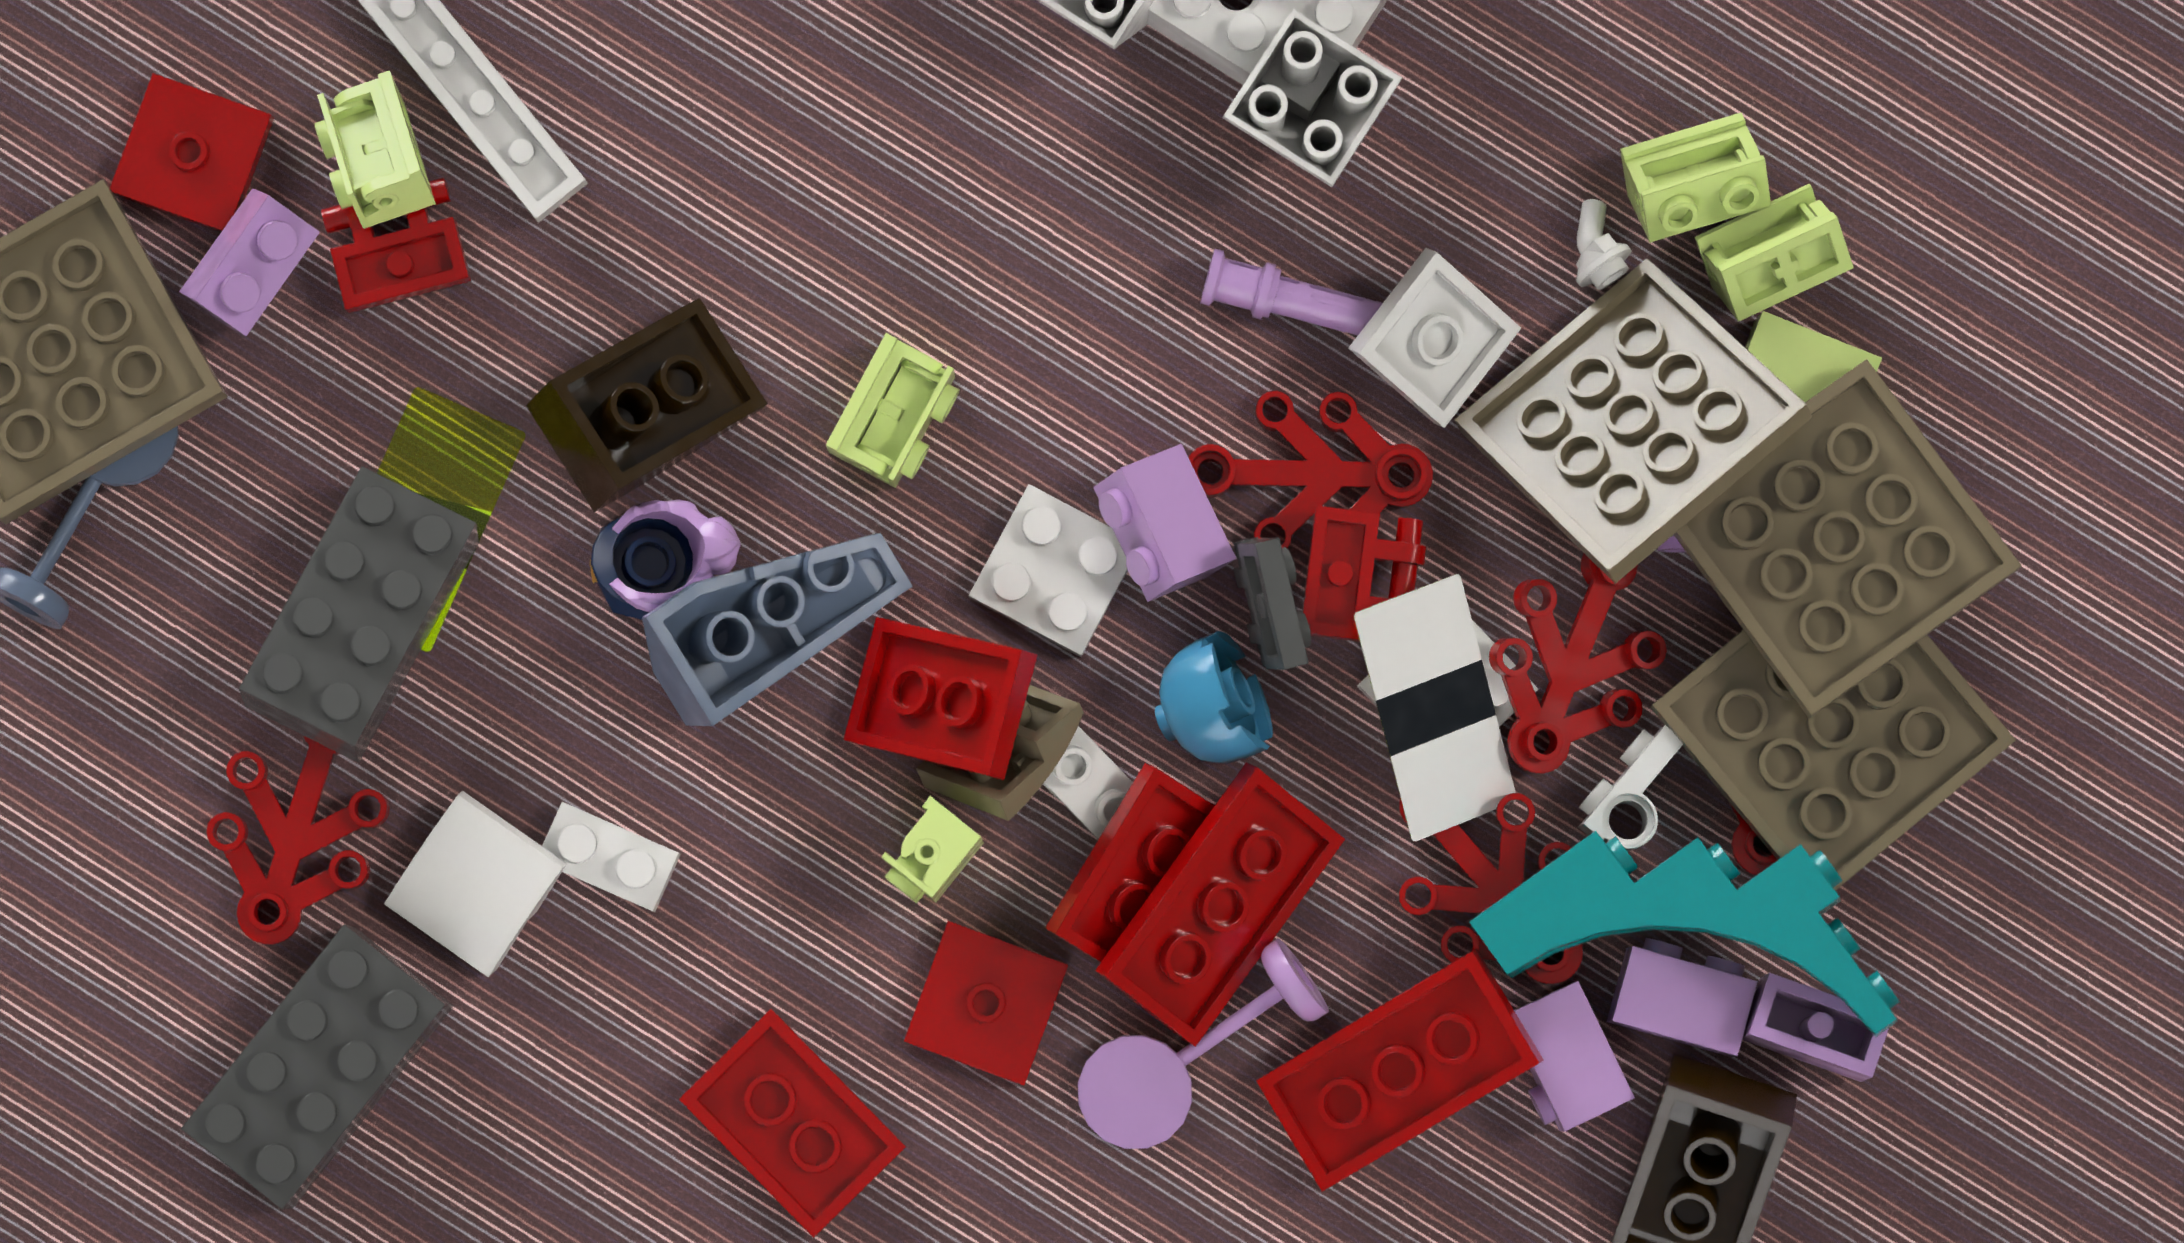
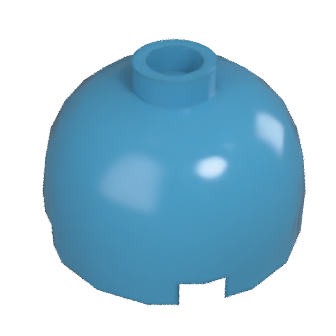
[1155,631,1273,764]

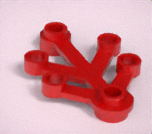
[1188,391,1433,549]
[1489,554,1667,773]
[206,735,390,945]
[1399,793,1583,984]

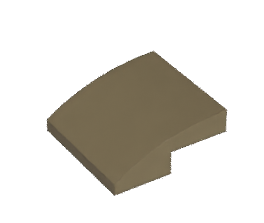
[916,685,1084,821]

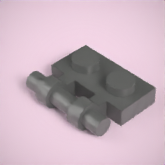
[1233,537,1311,670]

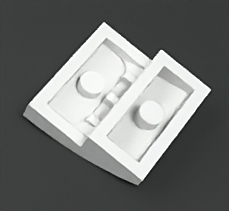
[384,791,567,977]

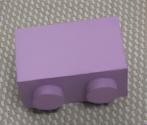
[179,188,320,336]
[1093,444,1236,602]
[1606,938,1758,1057]
[1742,973,1889,1082]
[1514,981,1635,1132]

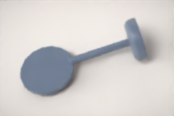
[0,426,179,629]

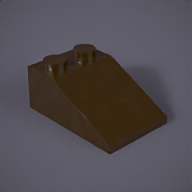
[526,297,768,512]
[1611,1053,1797,1243]

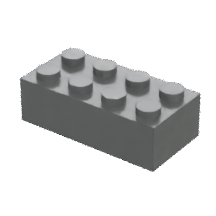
[239,466,479,763]
[181,924,454,1209]

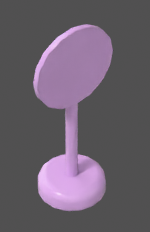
[1078,939,1329,1149]

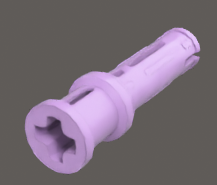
[1200,249,1383,336]

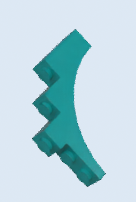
[1470,831,1900,1037]

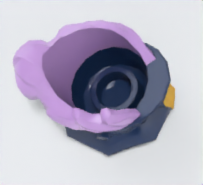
[590,499,741,620]

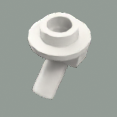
[1576,199,1632,290]

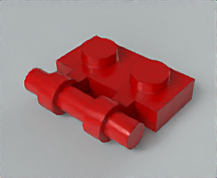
[321,177,471,313]
[1302,505,1427,642]

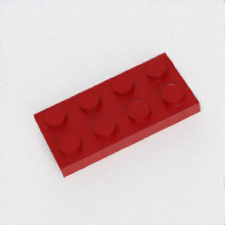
[1095,762,1345,1047]
[1256,948,1544,1192]

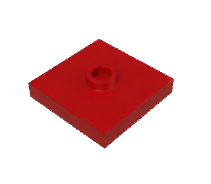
[110,73,275,232]
[904,921,1069,1086]

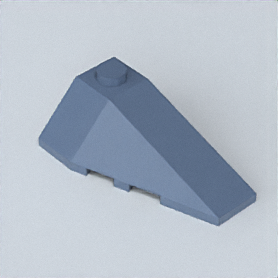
[642,533,913,726]

